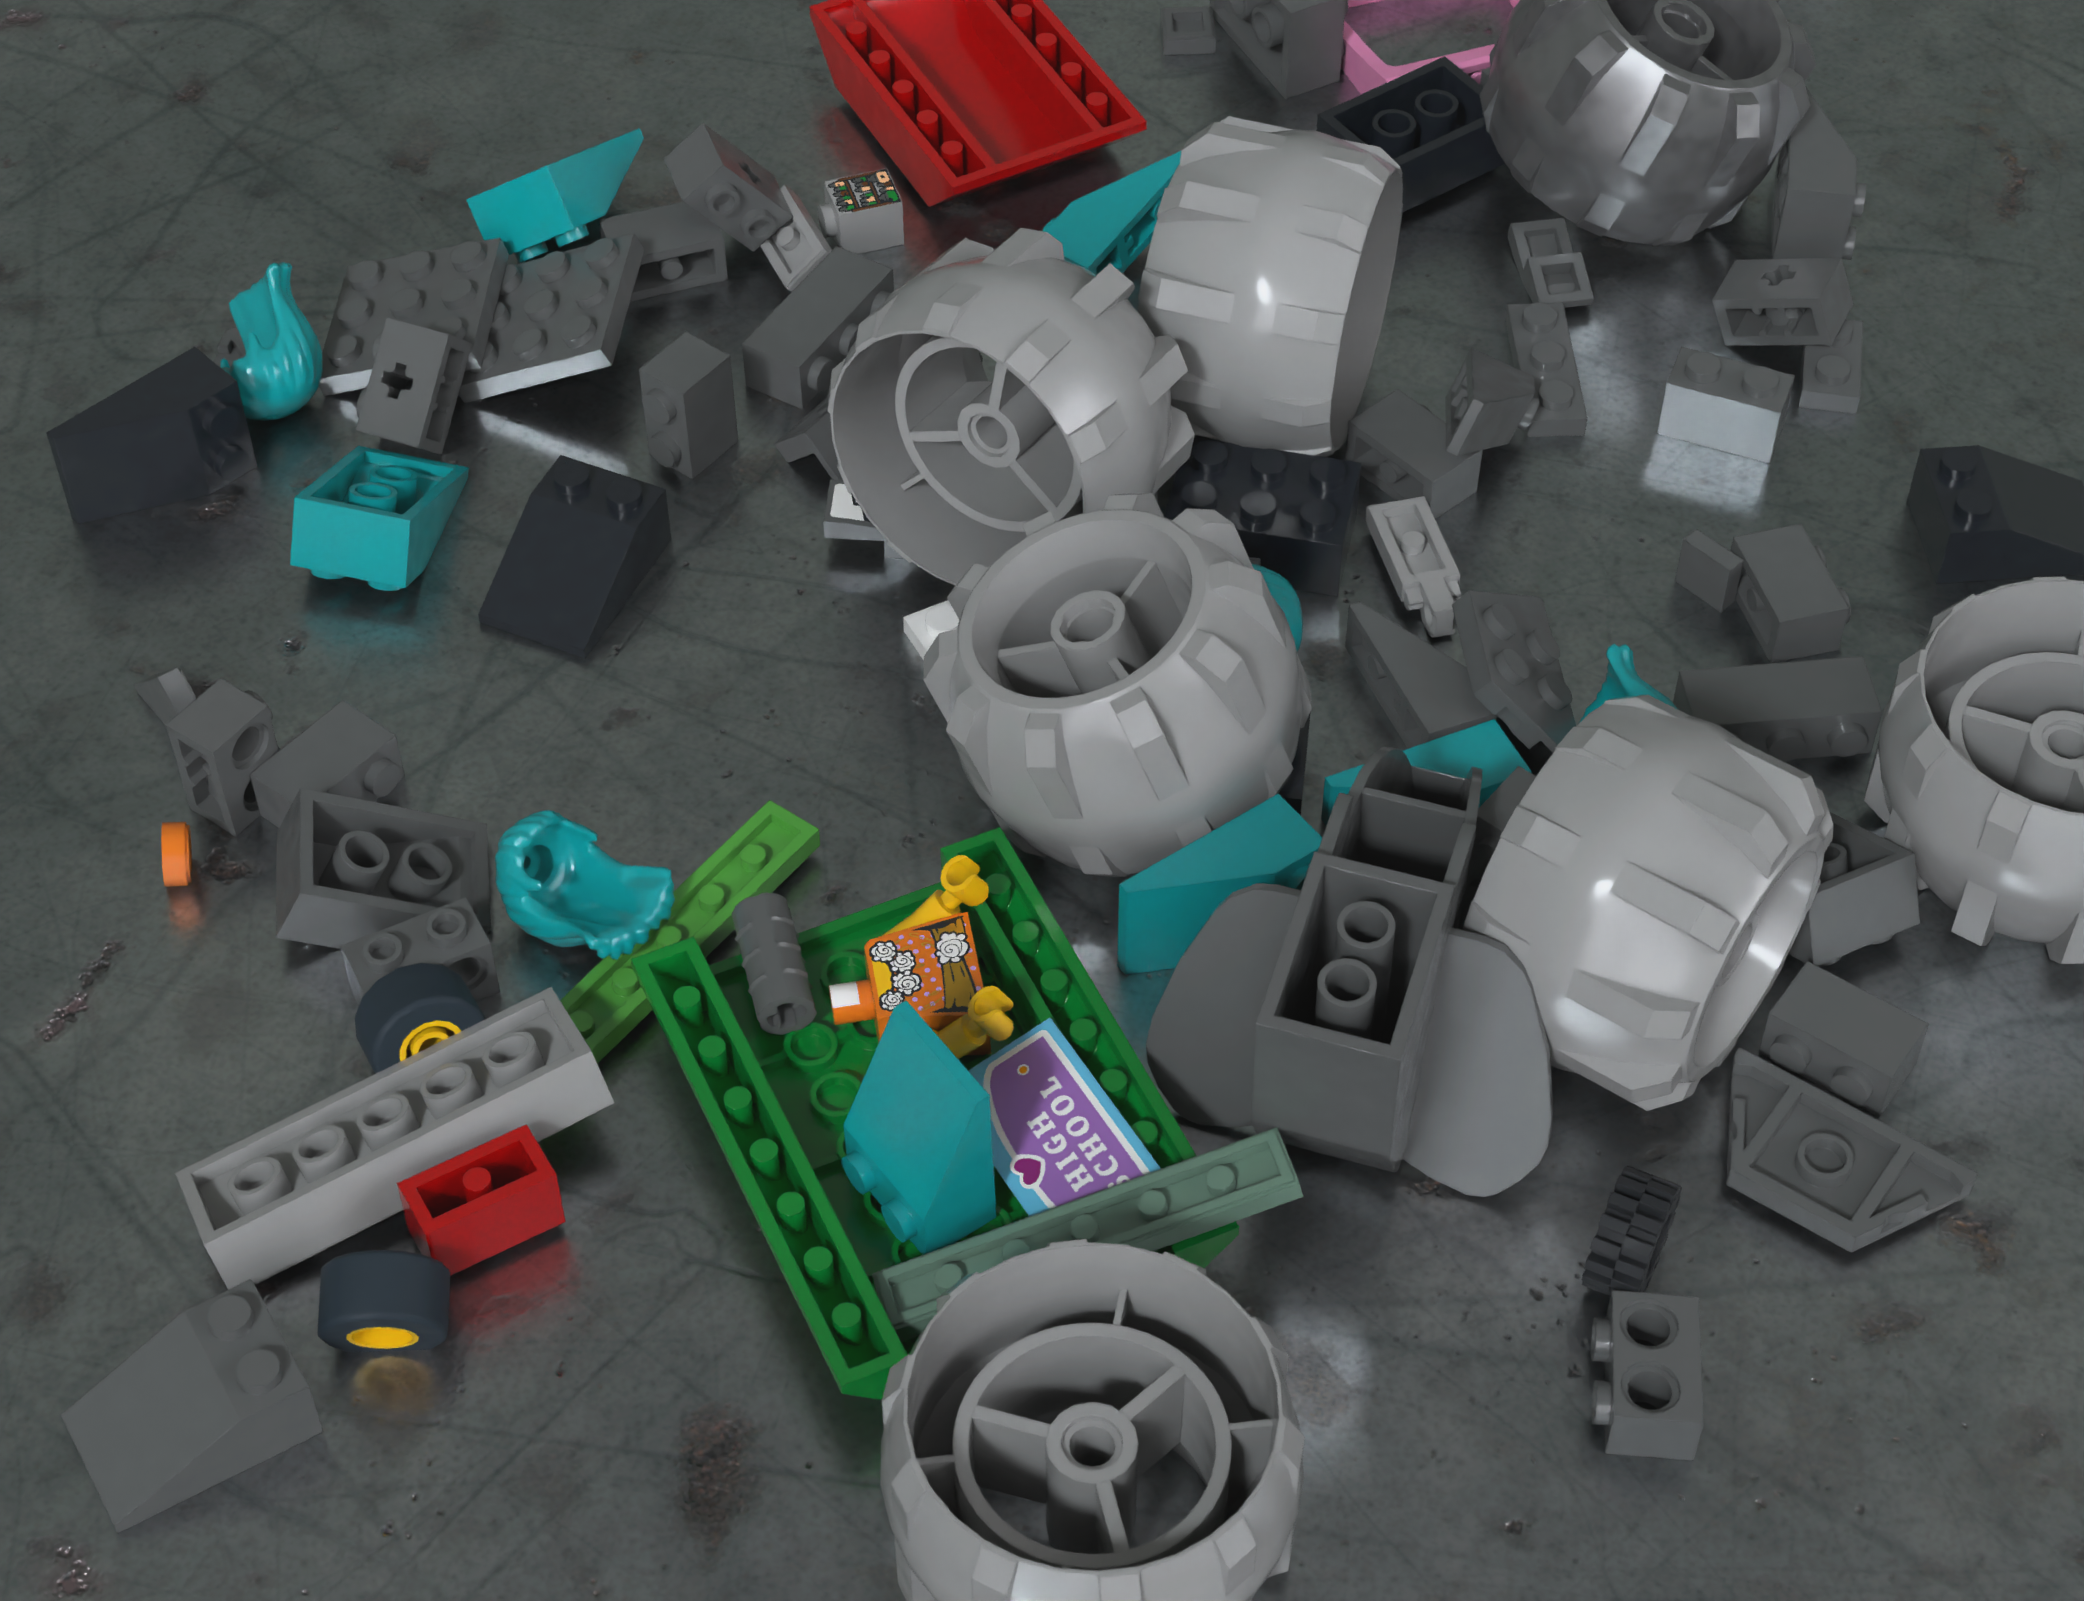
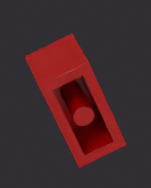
[397,1124,566,1276]

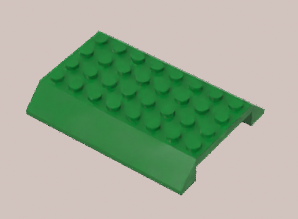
[631,827,1239,1400]

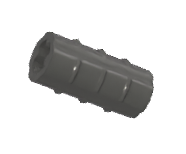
[732,893,817,1035]

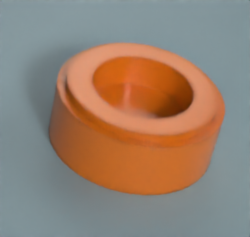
[161,821,192,887]

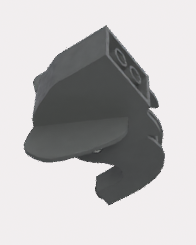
[1146,747,1554,1197]

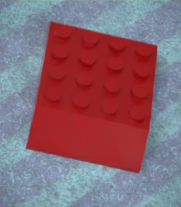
[809,0,1147,207]

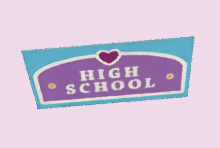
[968,1018,1161,1217]

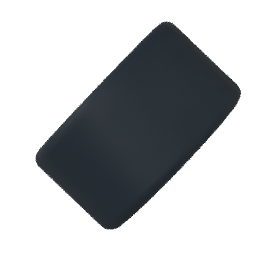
[355,963,486,1073]
[317,1250,450,1352]

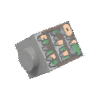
[818,168,904,254]

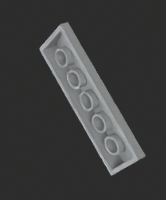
[175,987,615,1289]

